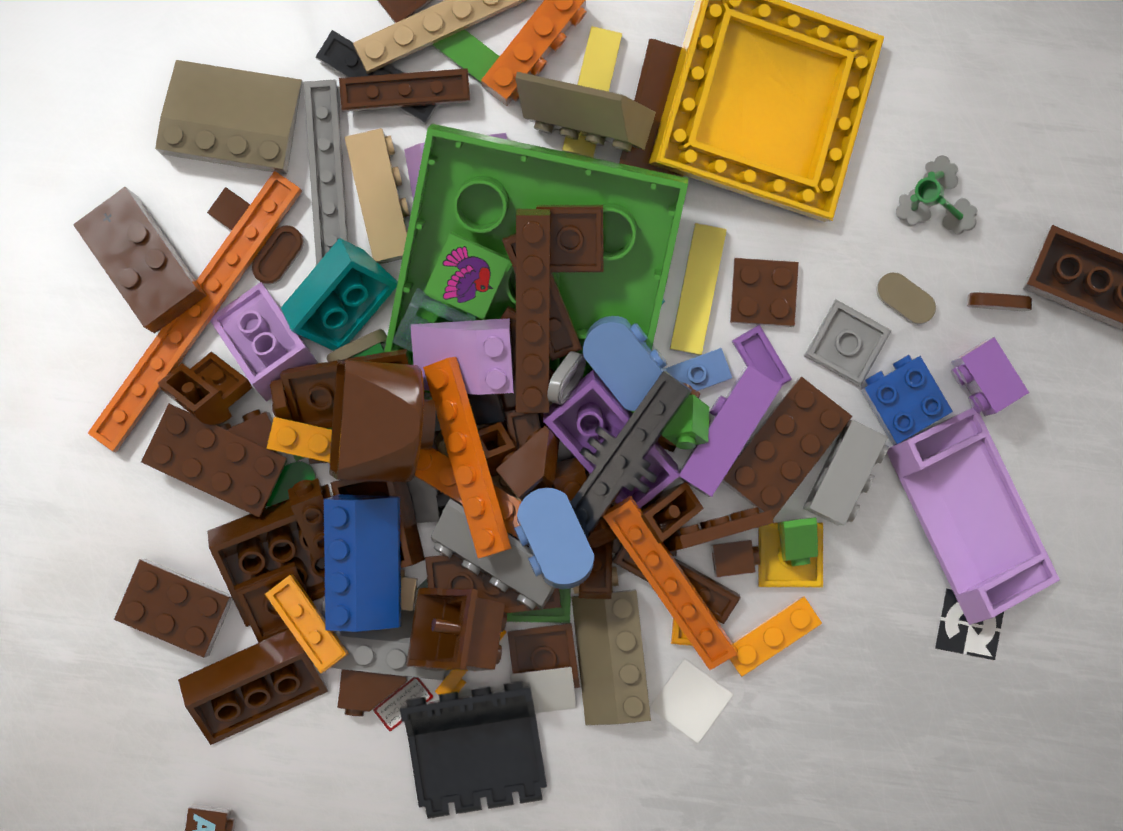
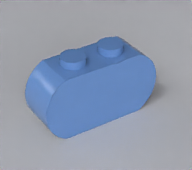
[583,316,668,411]
[514,488,594,589]

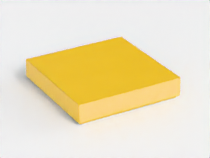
[758,523,823,587]

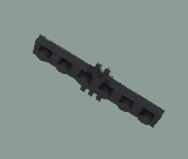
[570,371,692,539]

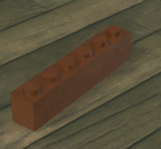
[516,209,550,413]

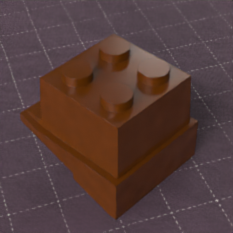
[406,588,507,671]

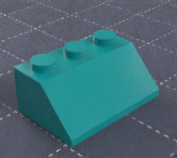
[281,238,398,351]

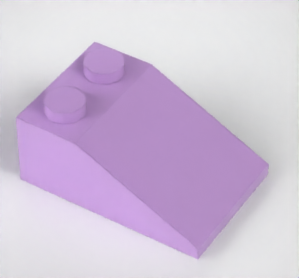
[210,282,318,402]
[411,318,514,395]

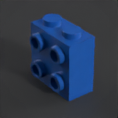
[861,355,953,445]

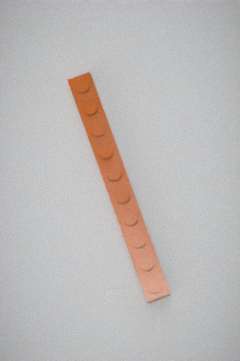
[88,171,302,453]

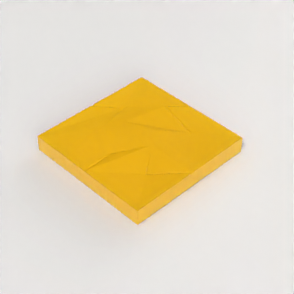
[649,0,884,222]

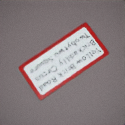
[373,677,433,731]

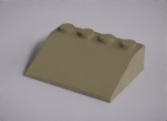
[155,60,302,174]

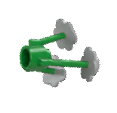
[896,155,978,235]

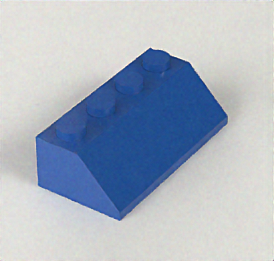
[324,494,401,632]

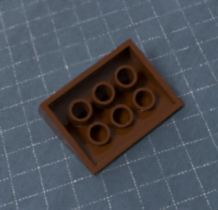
[207,484,333,627]

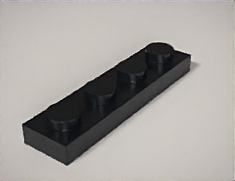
[316,30,438,125]

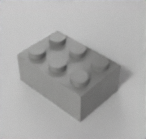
[803,420,889,525]

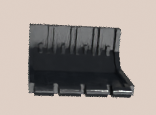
[400,681,547,819]

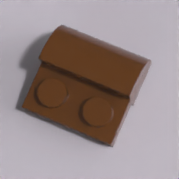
[158,351,252,425]

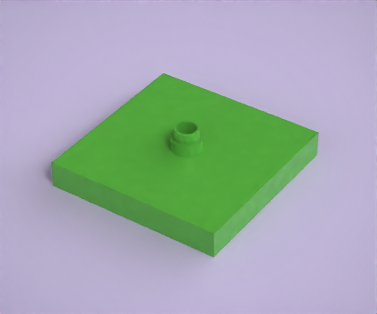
[384,124,688,413]

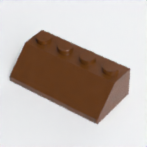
[619,39,684,177]
[178,629,328,745]

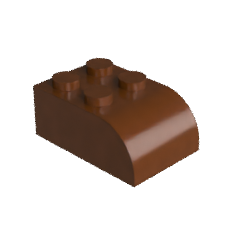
[330,480,425,568]

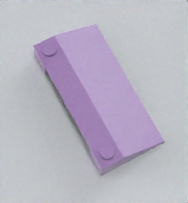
[887,407,1060,625]

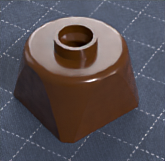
[329,359,436,482]

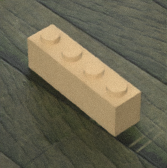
[344,128,410,264]

